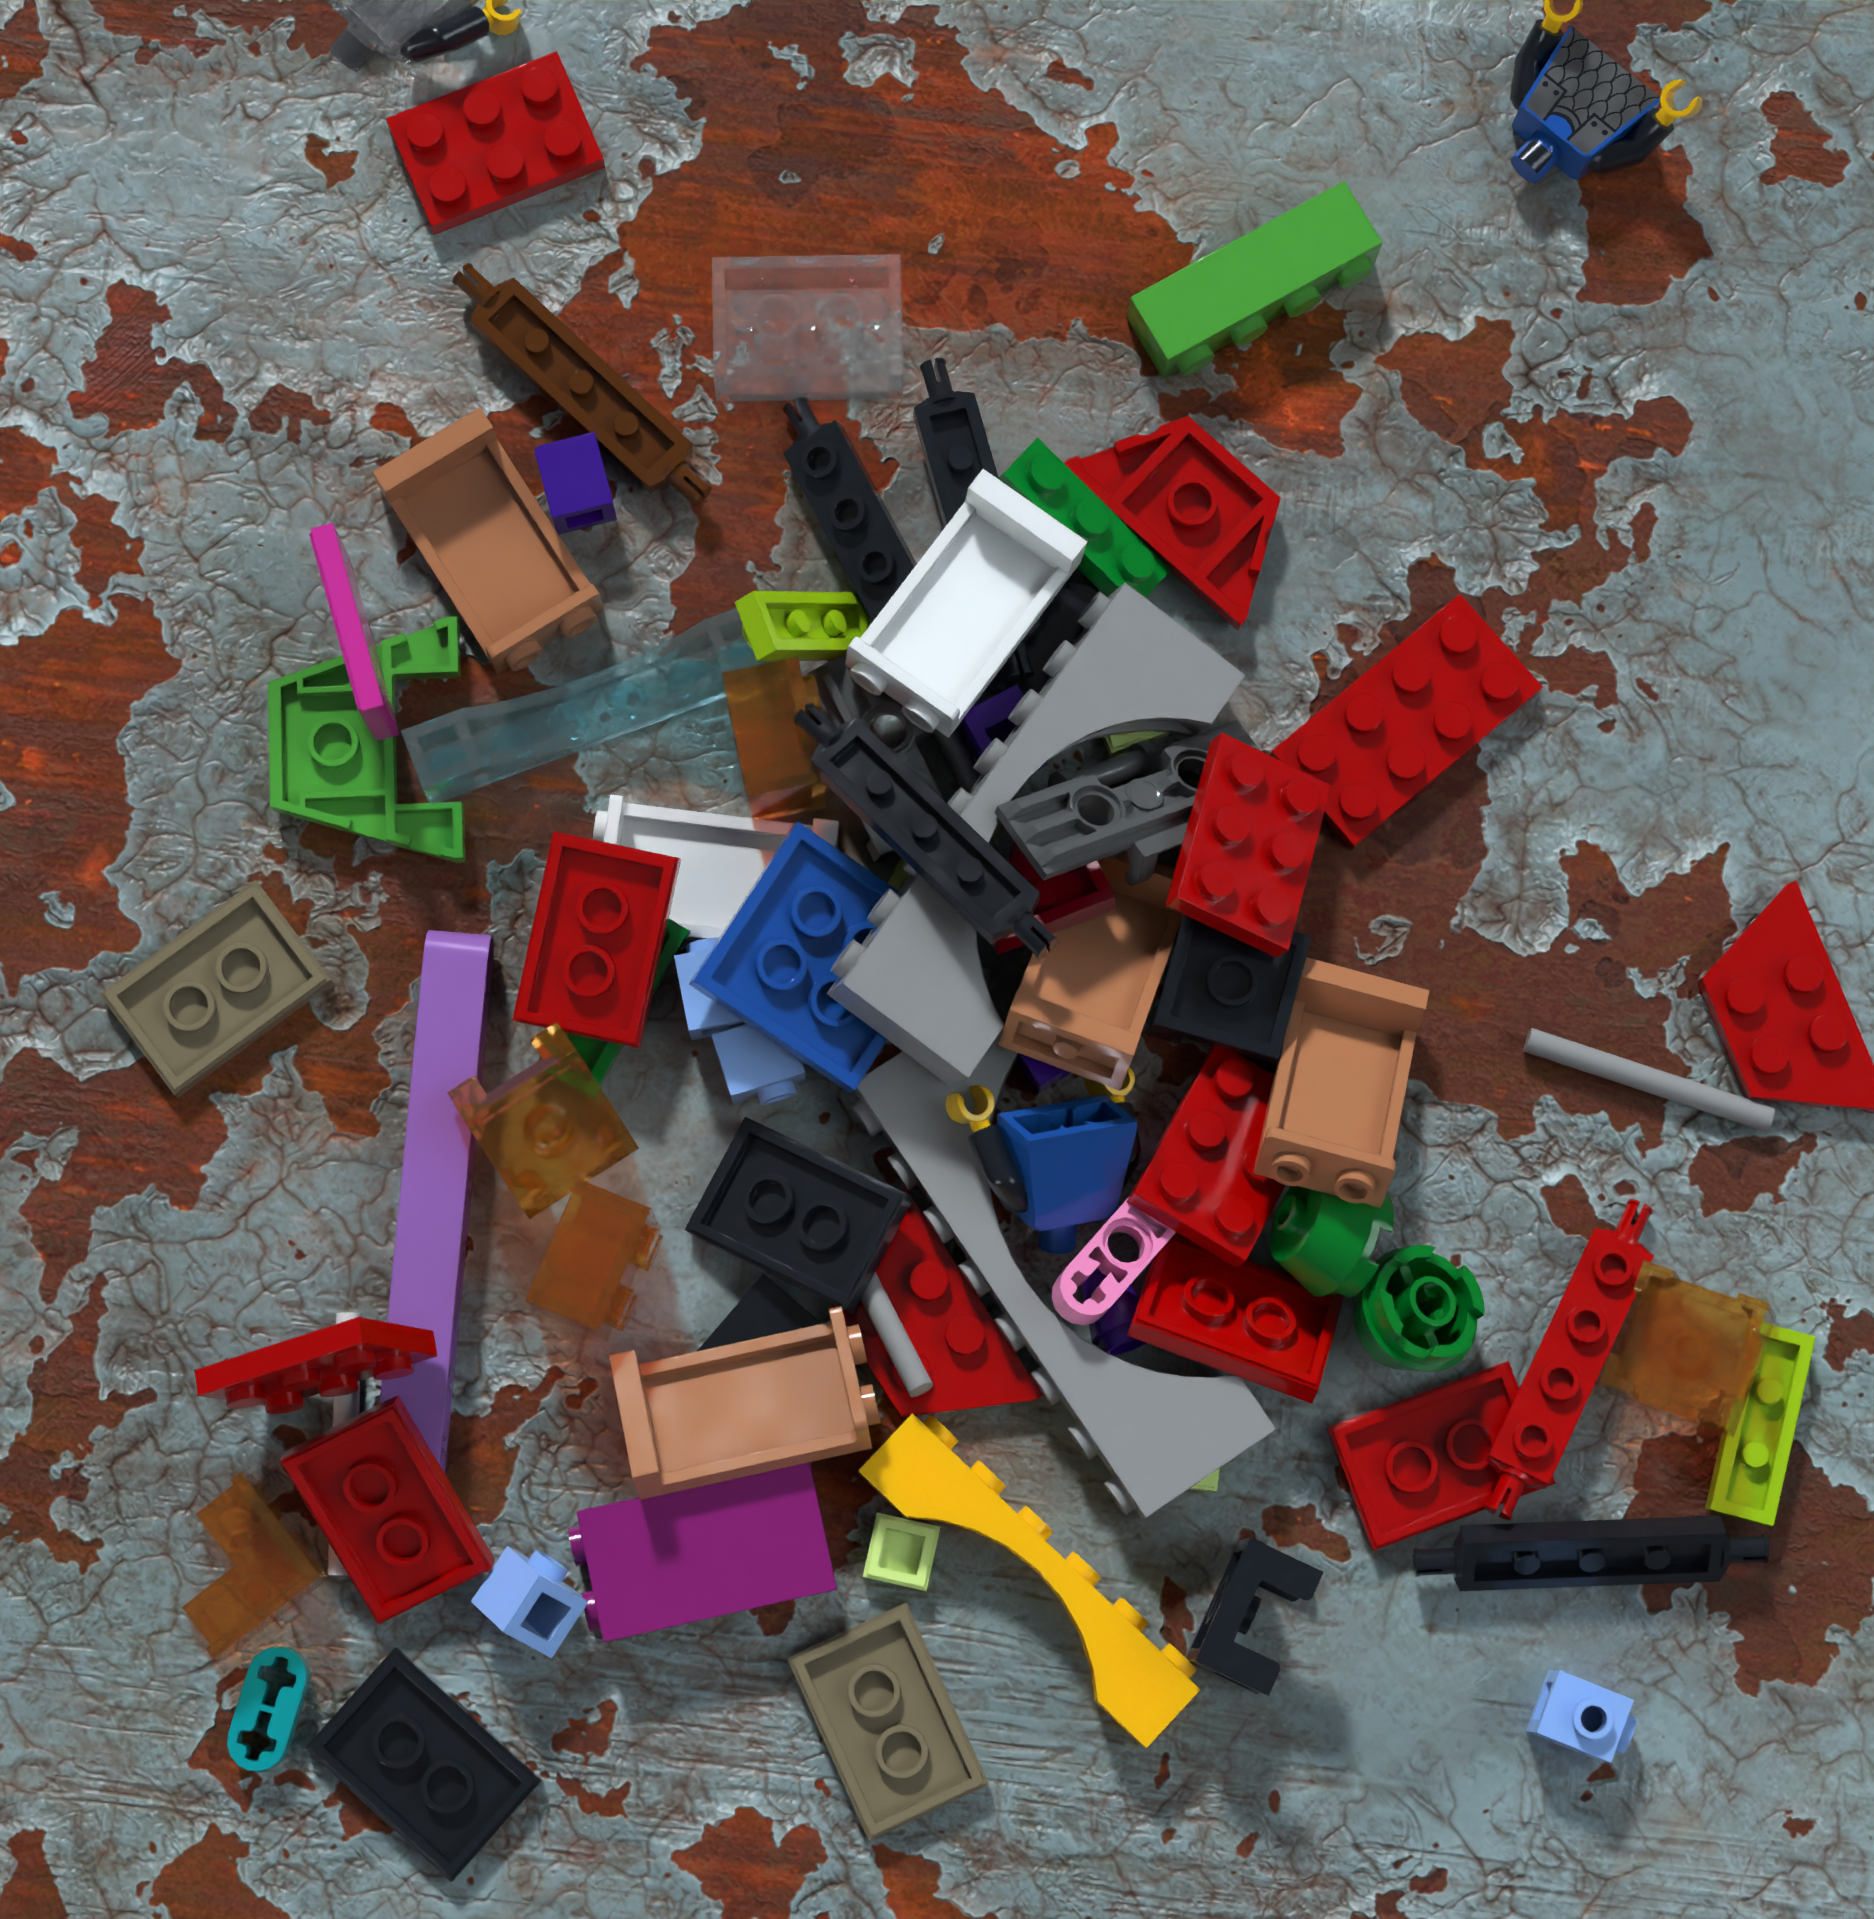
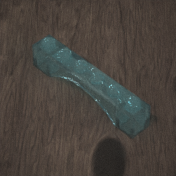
[401,608,787,803]

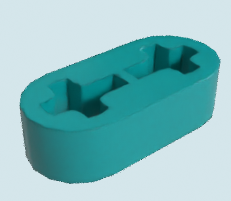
[227,1646,311,1771]

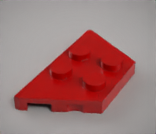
[1064,416,1281,631]
[1697,881,1874,1113]
[830,1188,1043,1418]

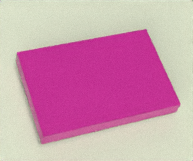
[309,523,400,741]

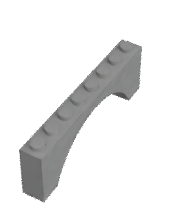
[827,582,1245,1087]
[851,1028,1276,1521]

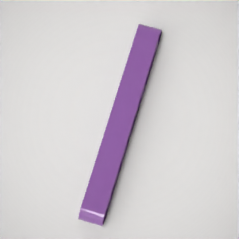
[379,930,494,1473]

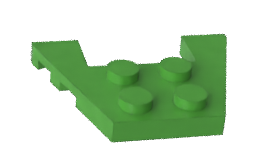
[268,616,466,863]

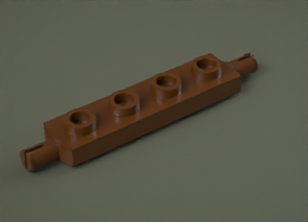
[452,263,712,507]

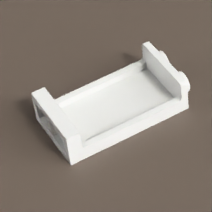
[845,469,1087,738]
[593,795,840,941]

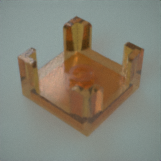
[447,1022,639,1220]
[1600,1261,1777,1437]

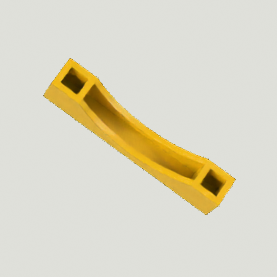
[858,1413,1201,1748]

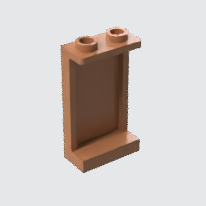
[372,407,604,674]
[998,853,1183,1090]
[1253,957,1429,1208]
[609,1306,881,1500]

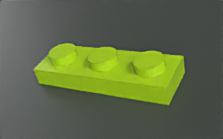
[734,591,872,661]
[1705,1320,1816,1527]

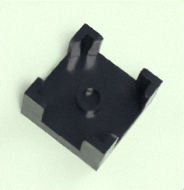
[1148,914,1312,1070]
[1186,1538,1324,1696]

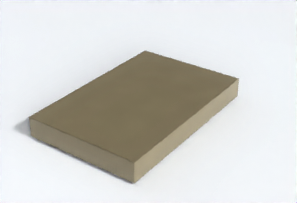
[100,880,334,1098]
[787,1603,989,1841]

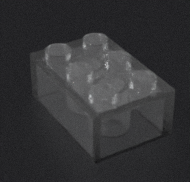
[712,254,903,402]

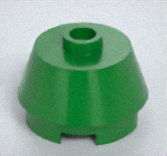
[1270,1186,1394,1298]
[1353,1245,1485,1372]

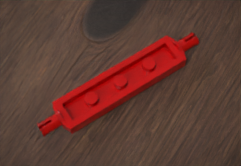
[1485,1199,1654,1520]

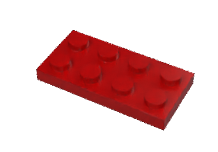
[1270,594,1543,851]

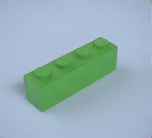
[1126,180,1383,380]

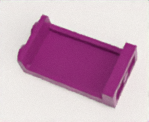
[568,1462,837,1642]

